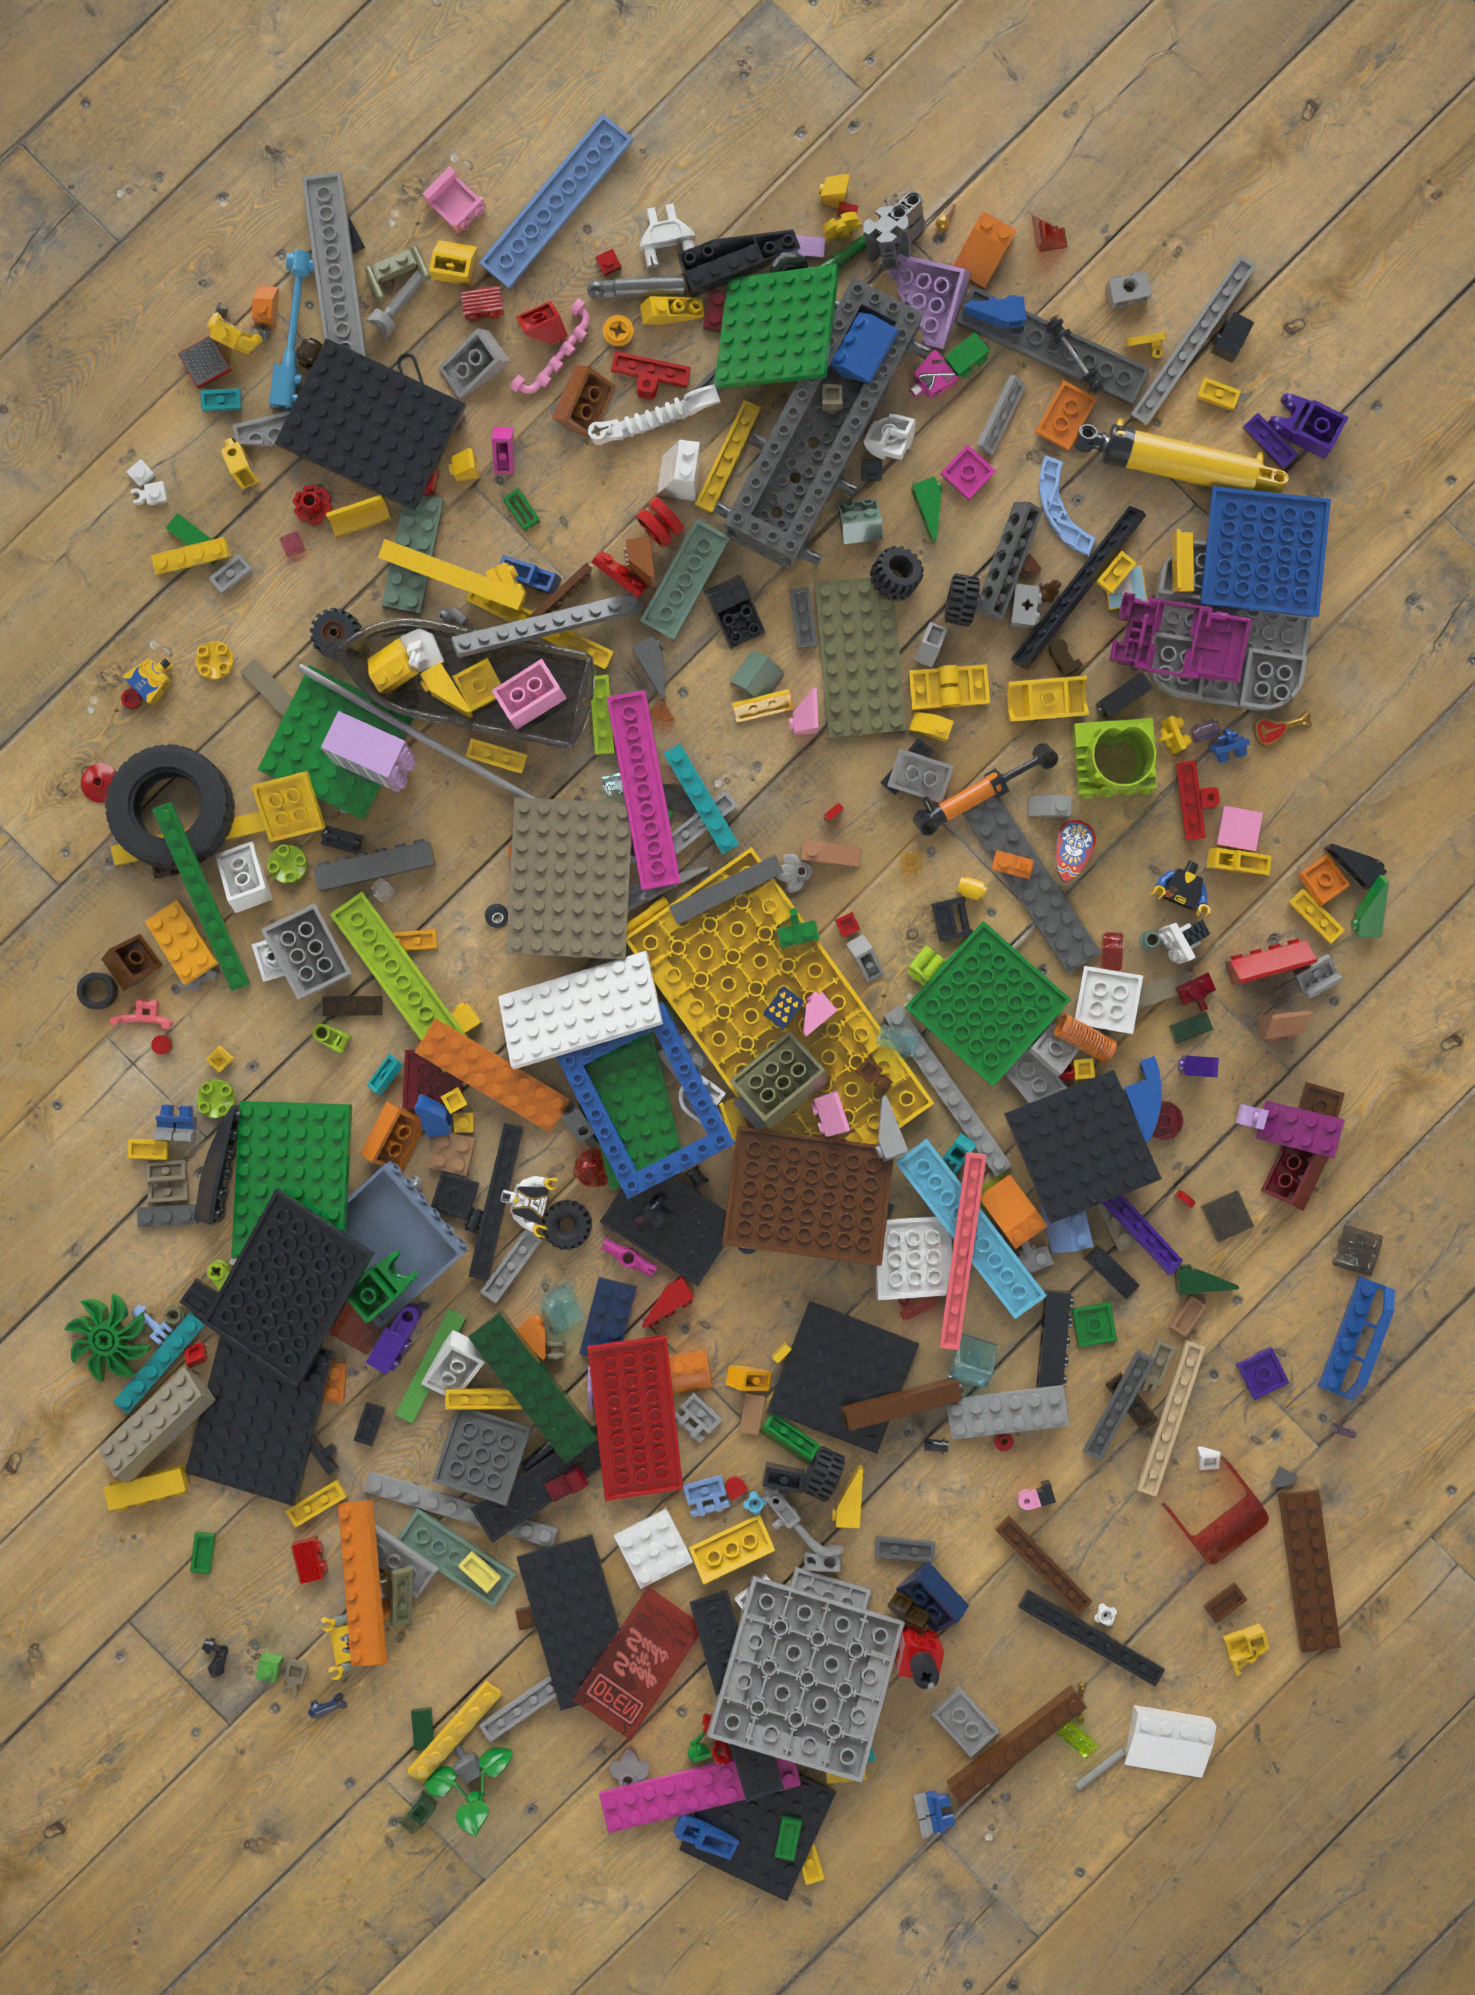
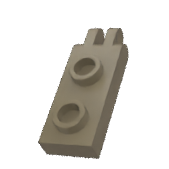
[1141,1339,1176,1395]

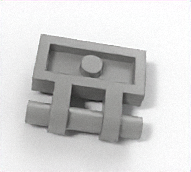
[675,1392,722,1443]

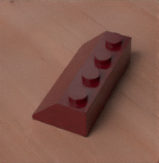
[1261,1146,1329,1211]

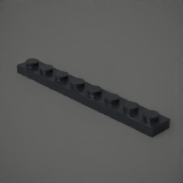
[469,1123,524,1281]
[1017,1589,1165,1687]

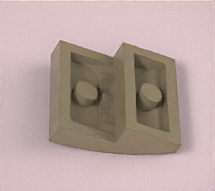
[146,1160,189,1204]

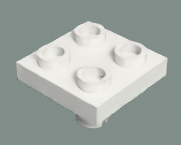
[251,940,285,982]

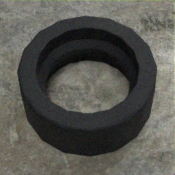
[77,972,118,1009]

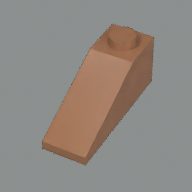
[801,840,861,867]

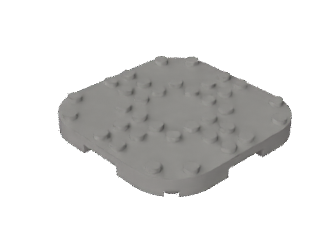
[1148,541,1314,711]

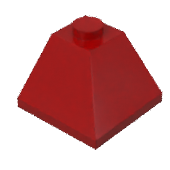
[516,301,568,344]

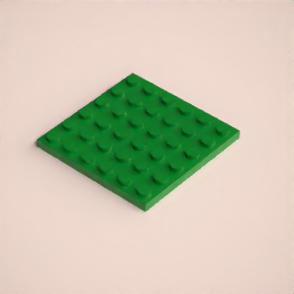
[714,264,839,389]
[257,665,416,821]
[904,921,1071,1087]

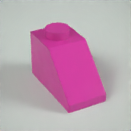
[491,427,515,474]

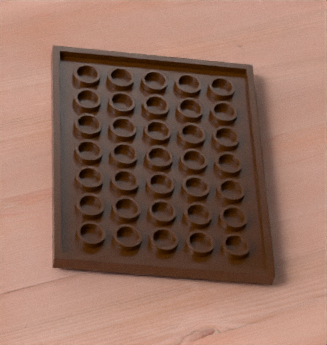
[722,1126,893,1266]

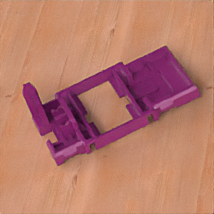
[1109,592,1252,684]

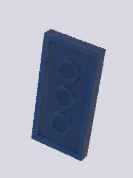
[579,1276,637,1356]

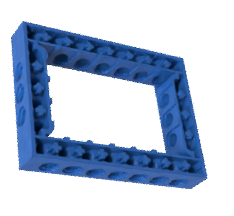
[557,1002,735,1199]

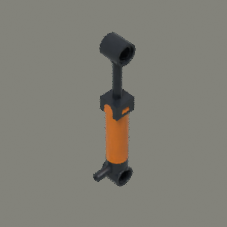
[913,743,1059,836]

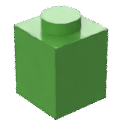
[255,1652,284,1683]

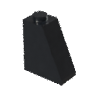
[1096,672,1153,720]

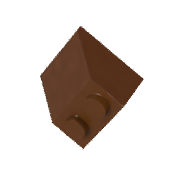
[101,934,163,991]

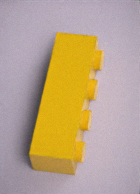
[103,1464,191,1512]

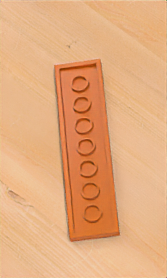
[415,1018,571,1133]

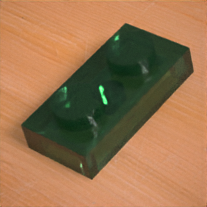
[1169,1011,1214,1044]

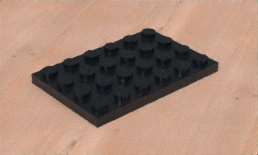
[599,1176,727,1286]

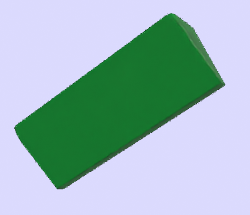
[759,1413,820,1464]

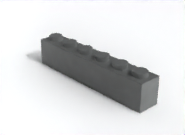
[313,839,436,892]

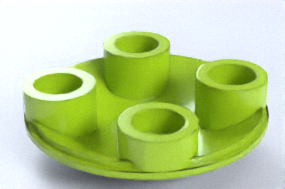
[267,845,307,884]
[197,1079,236,1119]

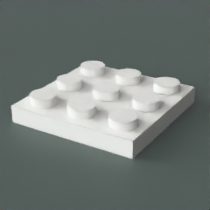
[1075,966,1144,1034]
[614,1508,693,1589]

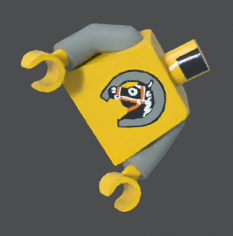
[321,1614,356,1680]

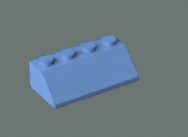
[1038,1196,1094,1253]

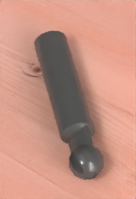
[587,275,685,300]

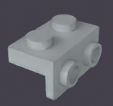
[1293,954,1343,998]

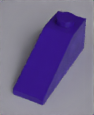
[1178,1055,1219,1078]

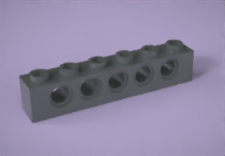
[975,502,1043,620]

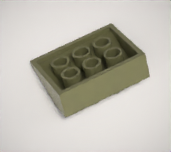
[729,1031,831,1130]

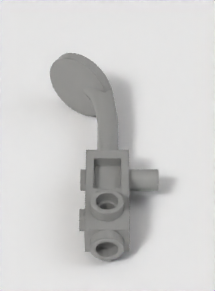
[763,1487,844,1556]

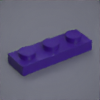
[1242,413,1298,470]

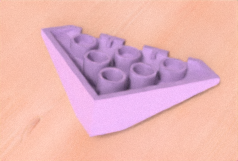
[888,254,971,350]

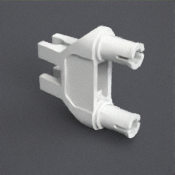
[639,203,696,269]

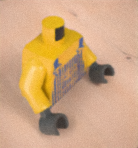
[207,302,271,355]

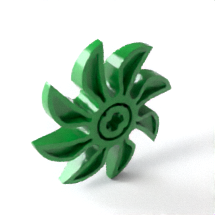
[64,1294,152,1382]

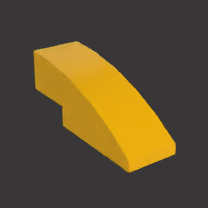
[1206,848,1272,876]

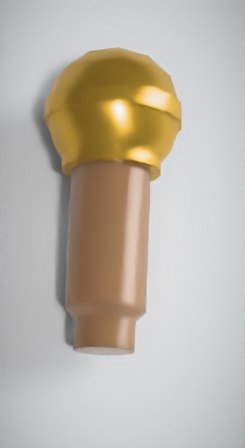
[935,203,956,231]

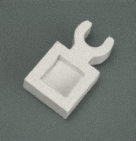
[131,481,168,506]

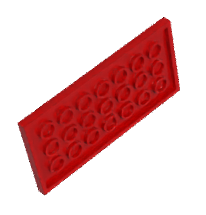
[587,1335,683,1501]

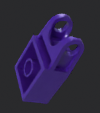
[1268,393,1349,459]
[366,1303,423,1374]

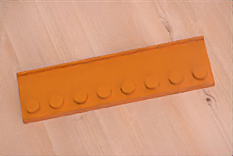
[338,1500,387,1666]

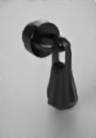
[202,1637,228,1678]

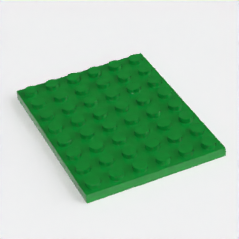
[231,1101,352,1259]

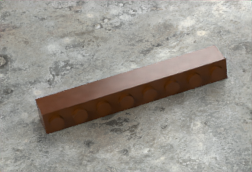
[947,1685,1087,1806]

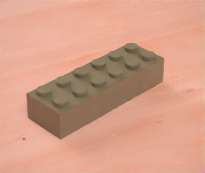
[98,1367,215,1482]

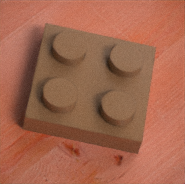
[428,1132,476,1176]

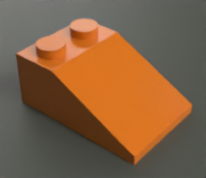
[953,211,1017,290]
[980,1174,1047,1249]

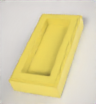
[458,1551,501,1593]

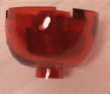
[573,1147,608,1188]

